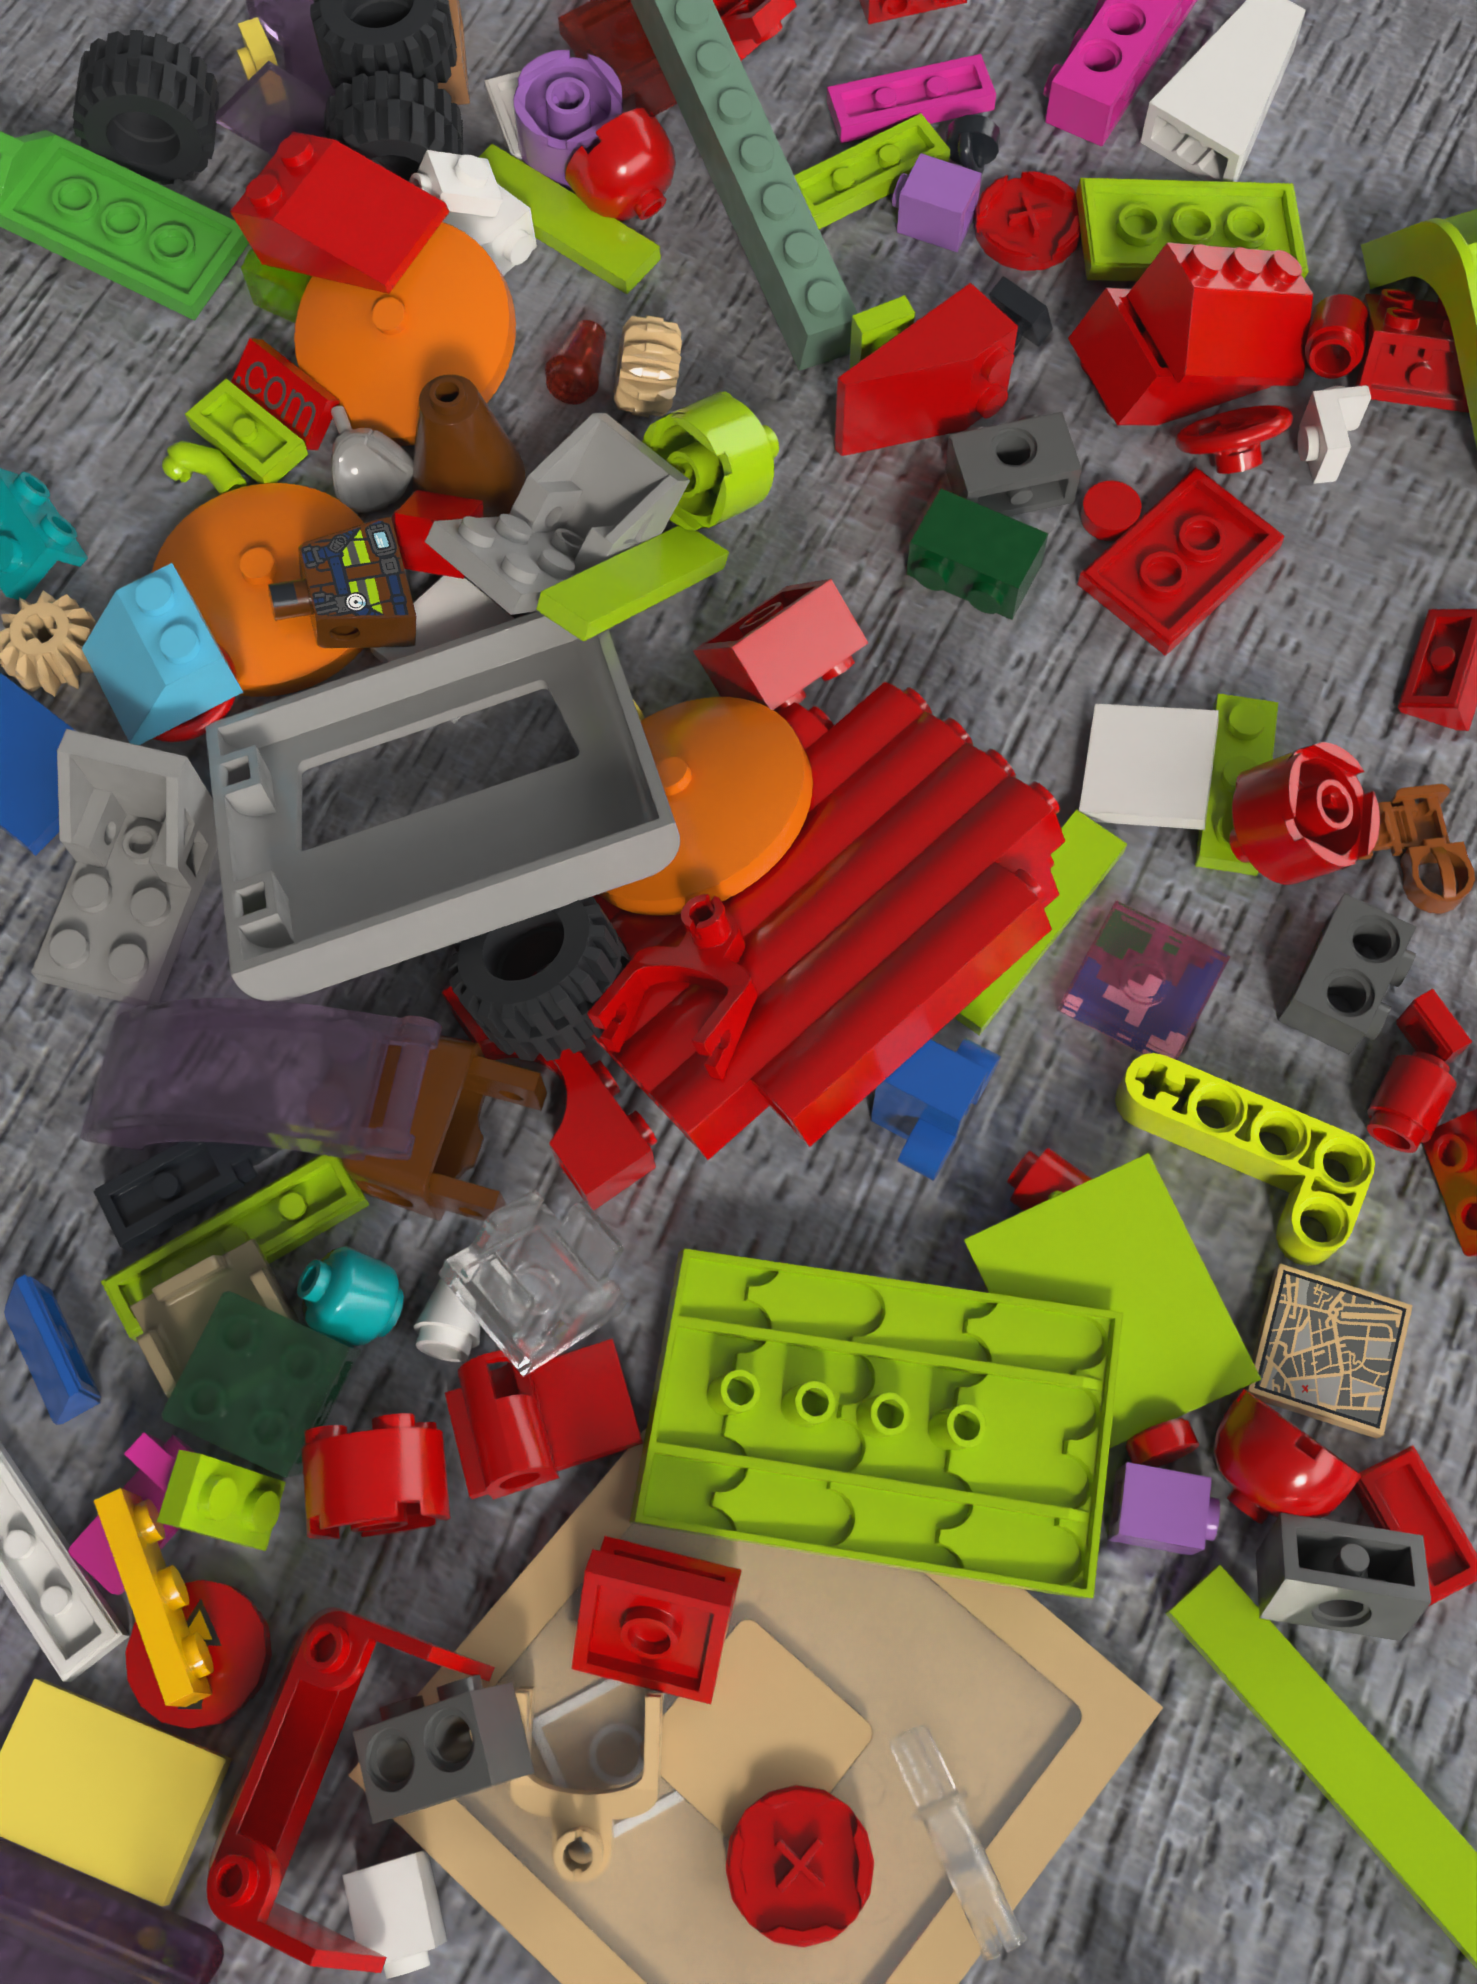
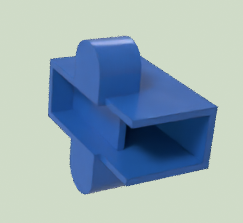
[871,1038,1001,1181]

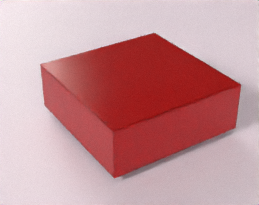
[1396,989,1472,1065]

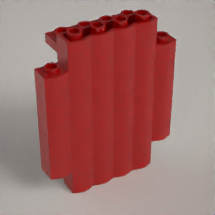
[592,682,1065,1160]

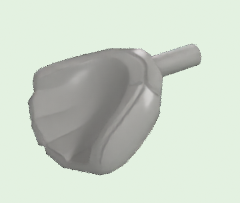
[331,406,413,513]

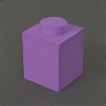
[892,153,982,252]
[1108,1462,1220,1556]

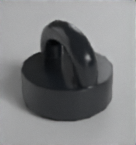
[945,114,1000,174]

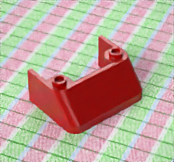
[206,1607,495,1973]

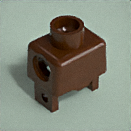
[316,1027,547,1226]

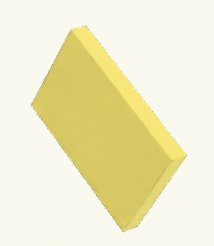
[0,1679,232,1907]

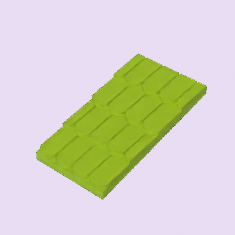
[629,1248,1123,1598]

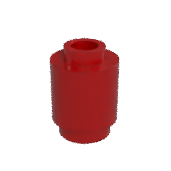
[1305,294,1369,379]
[1367,1051,1457,1153]
[1007,1147,1092,1211]

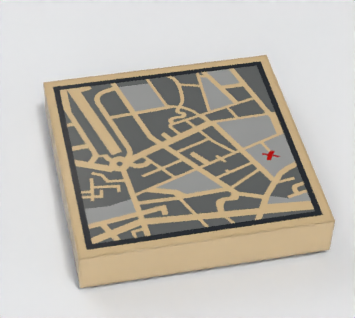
[1245,1264,1413,1439]

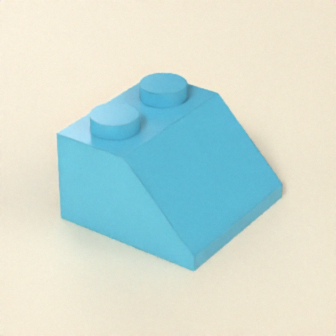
[82,563,243,745]

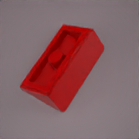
[1398,609,1477,731]

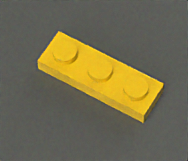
[94,1488,214,1707]

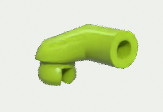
[162,440,247,495]

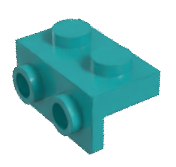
[0,468,88,600]

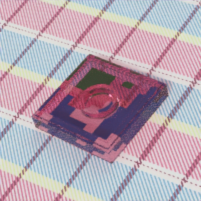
[1057,900,1230,1060]

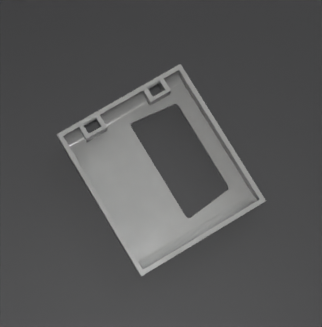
[205,611,680,1002]

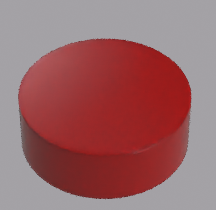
[1080,480,1142,541]
[1125,1418,1199,1467]

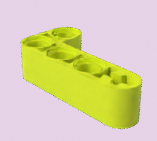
[1115,1053,1375,1266]

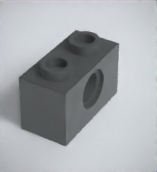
[945,412,1082,517]
[1255,1513,1431,1641]

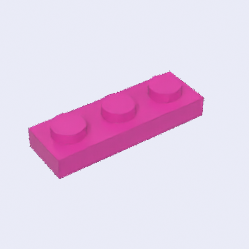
[827,54,996,143]

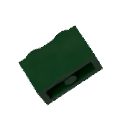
[906,488,1048,620]

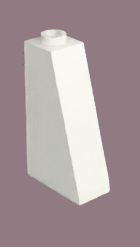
[1140,0,1306,182]

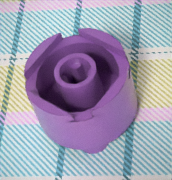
[514,50,623,191]

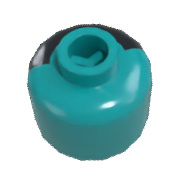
[297,1246,404,1346]

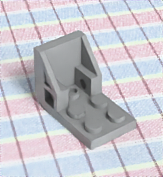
[425,413,690,615]
[31,729,218,1010]

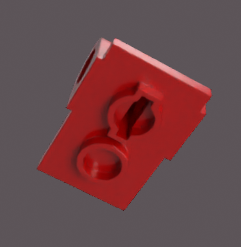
[444,1338,644,1500]

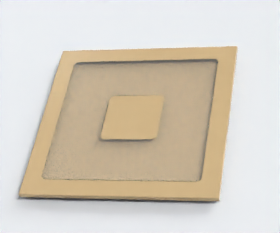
[348,1428,1163,1984]

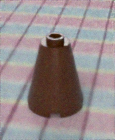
[412,375,526,518]

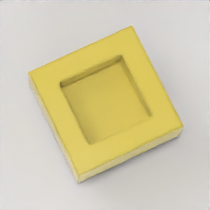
[236,17,287,102]

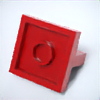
[571,1536,742,1705]

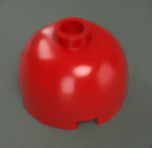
[565,108,676,221]
[1214,1389,1362,1525]

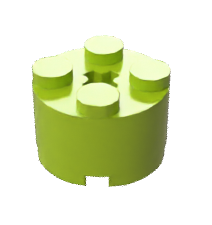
[642,391,779,531]

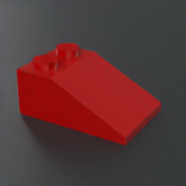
[230,131,450,294]
[835,283,1018,456]
[1068,288,1271,426]

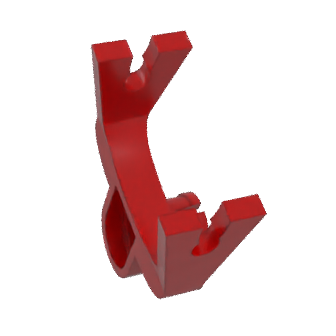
[587,894,758,1080]

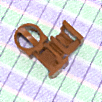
[1358,784,1475,914]

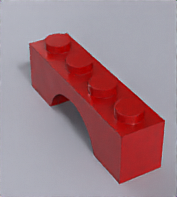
[442,972,657,1212]

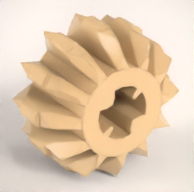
[613,315,682,417]
[0,590,96,697]

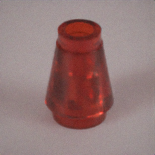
[545,320,606,405]

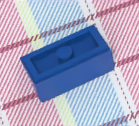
[4,1274,101,1425]

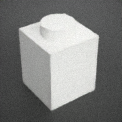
[342,1850,447,1979]

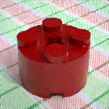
[1229,742,1380,885]
[301,1413,451,1540]

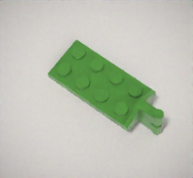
[0,130,249,321]

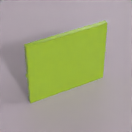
[964,1153,1262,1449]

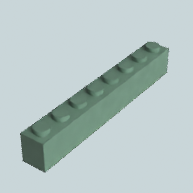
[631,0,857,371]

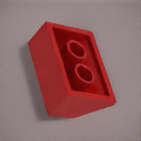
[1127,243,1313,386]

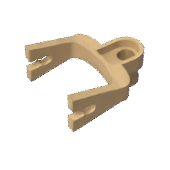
[510,1686,664,1882]

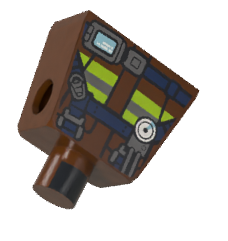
[268,517,417,648]

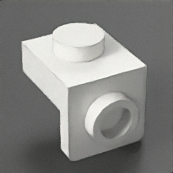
[409,150,503,217]
[1298,385,1371,484]

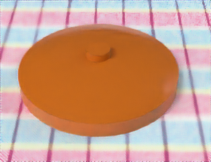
[294,222,516,446]
[151,483,364,697]
[598,697,813,916]

